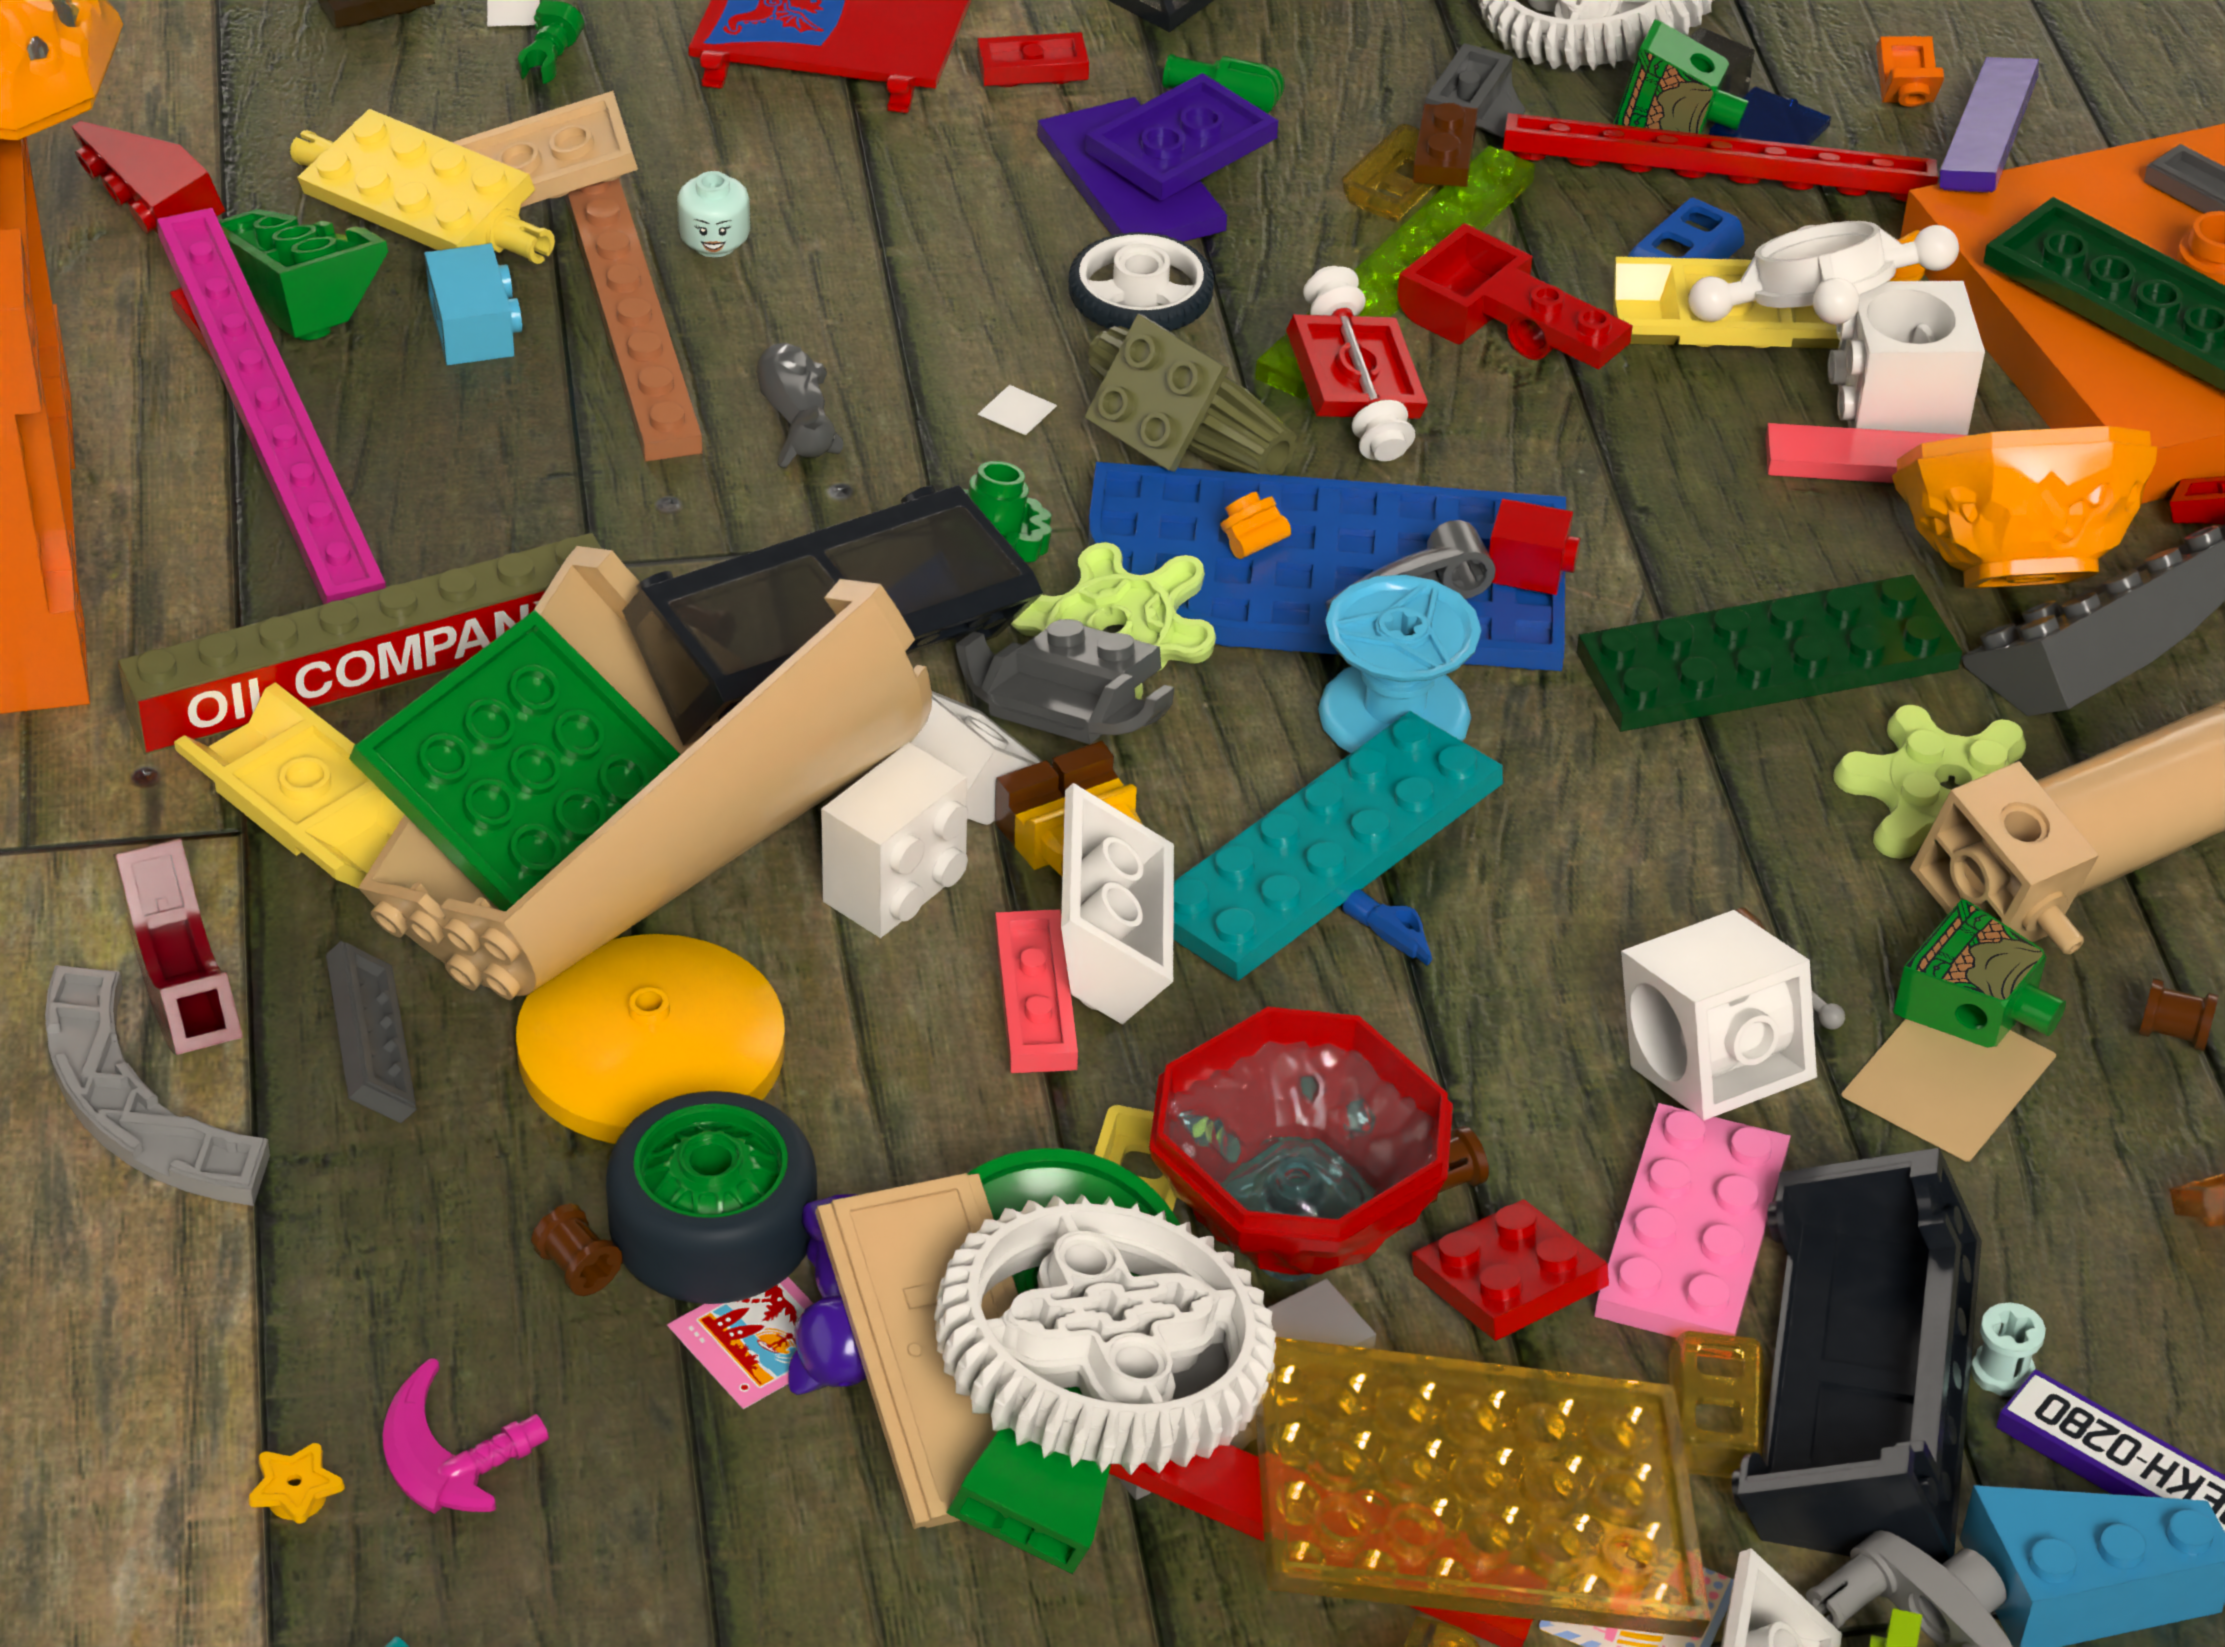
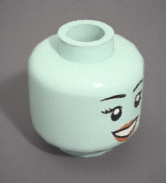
[677,171,750,257]

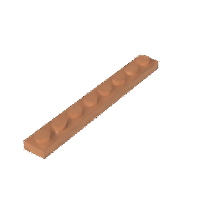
[564,178,702,462]

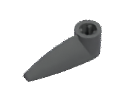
[1325,520,1495,612]

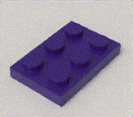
[1085,73,1278,201]

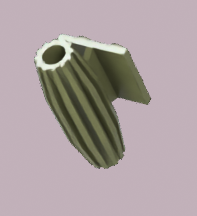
[1084,314,1297,475]

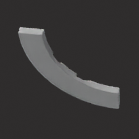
[45,965,270,1206]

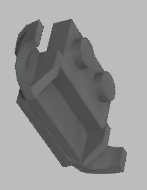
[955,619,1174,744]

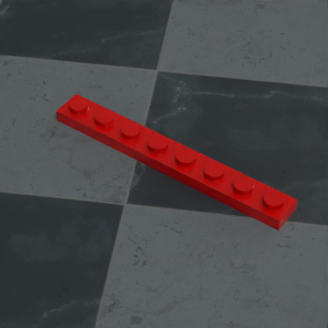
[1503,113,1938,201]

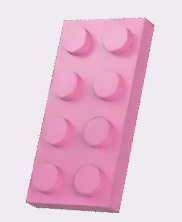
[1594,1103,1791,1352]

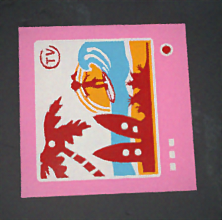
[667,1277,814,1409]

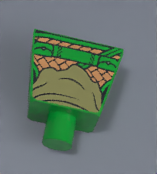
[1614,19,1749,134]
[1893,898,2066,1048]

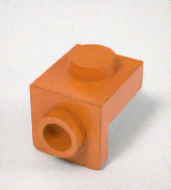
[1876,36,1944,107]

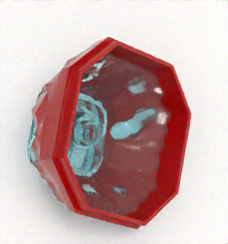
[1149,1007,1453,1282]

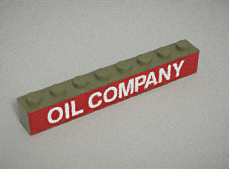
[118,533,602,755]

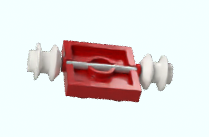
[1286,266,1428,461]

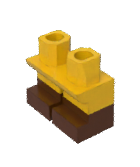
[995,740,1143,877]

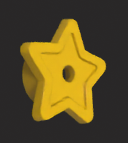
[248,1443,345,1524]

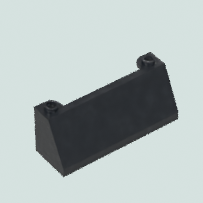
[1732,1148,1982,1565]

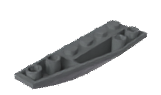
[1961,516,2225,716]

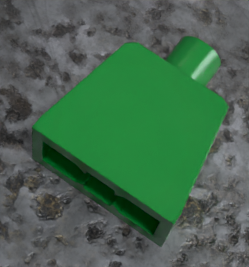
[946,1387,1111,1574]

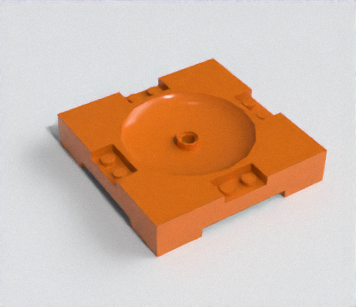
[0,136,89,714]

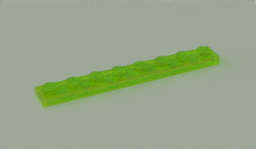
[1255,146,1535,399]

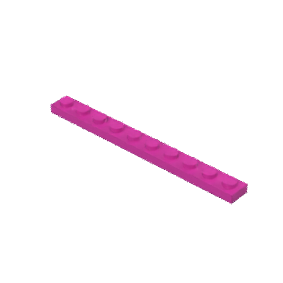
[157,208,386,605]

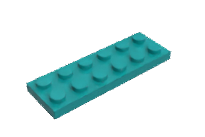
[1173,711,1503,982]

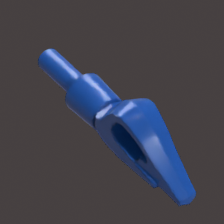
[1343,889,1432,966]

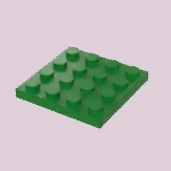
[349,610,681,911]

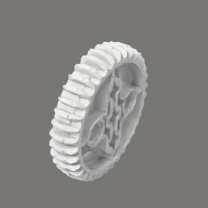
[1478,0,1714,71]
[934,1194,1276,1475]

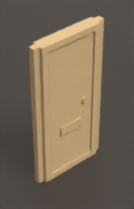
[815,1173,1018,1529]

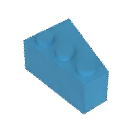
[1959,1485,2225,1647]

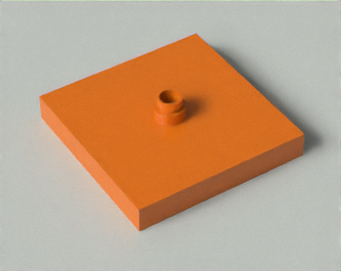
[1900,124,2225,504]

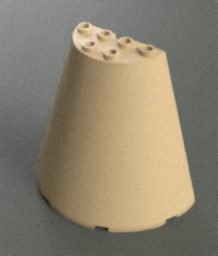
[358,546,932,1000]

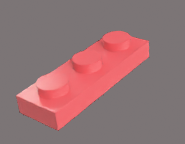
[995,909,1078,1073]

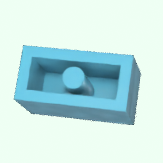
[424,243,522,366]

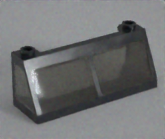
[622,485,1043,746]

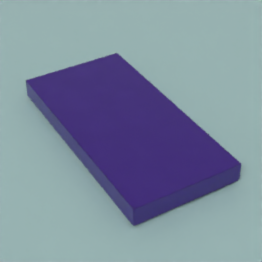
[1037,97,1227,242]

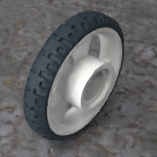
[1068,232,1214,332]

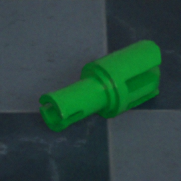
[1162,54,1285,113]

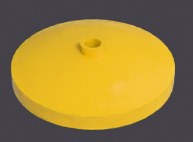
[516,934,785,1144]

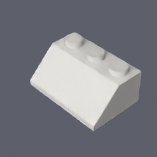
[1061,783,1174,1024]

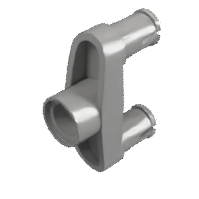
[1806,1530,2013,1647]

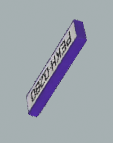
[1996,1369,2225,1531]

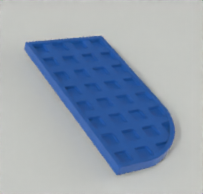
[1088,462,1566,671]

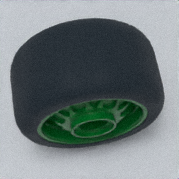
[606,1091,817,1304]

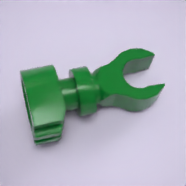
[518,0,584,84]

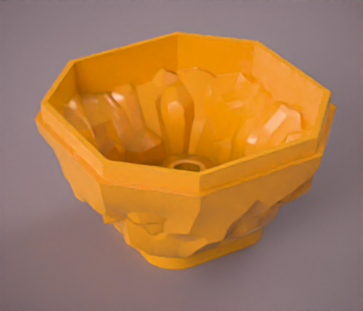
[1892,426,2157,589]

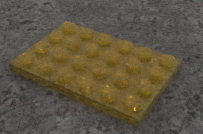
[1255,1337,1711,1638]

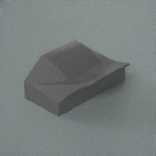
[1425,43,1526,139]

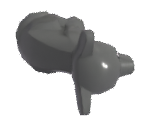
[756,343,843,468]

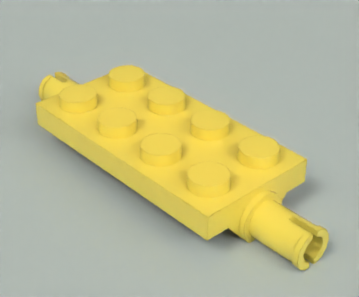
[290,109,555,264]

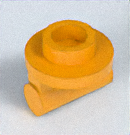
[1220,491,1291,559]

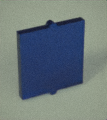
[1709,86,1831,146]

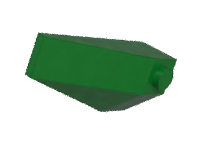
[218,209,389,340]

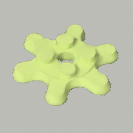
[1011,542,1216,700]
[1833,705,2037,859]

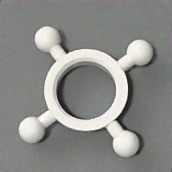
[1689,221,1959,324]

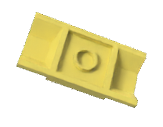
[1613,257,1840,349]
[174,682,405,888]

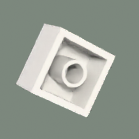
[821,742,968,938]

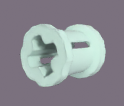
[1971,1302,2046,1397]

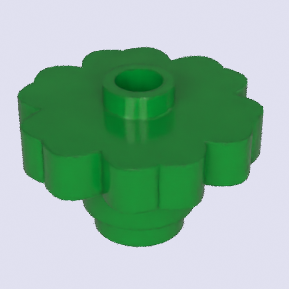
[932,461,1052,566]

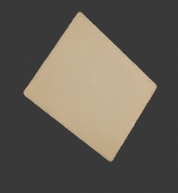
[1841,1019,2056,1162]

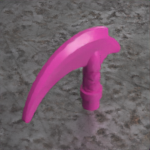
[383,1358,549,1514]

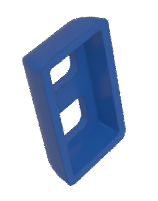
[1627,197,1745,259]

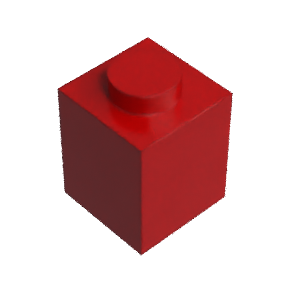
[1489,498,1581,595]

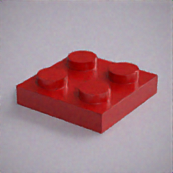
[1412,1199,1609,1341]

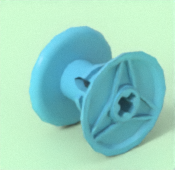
[1318,575,1482,753]

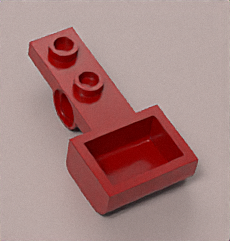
[1397,223,1633,370]

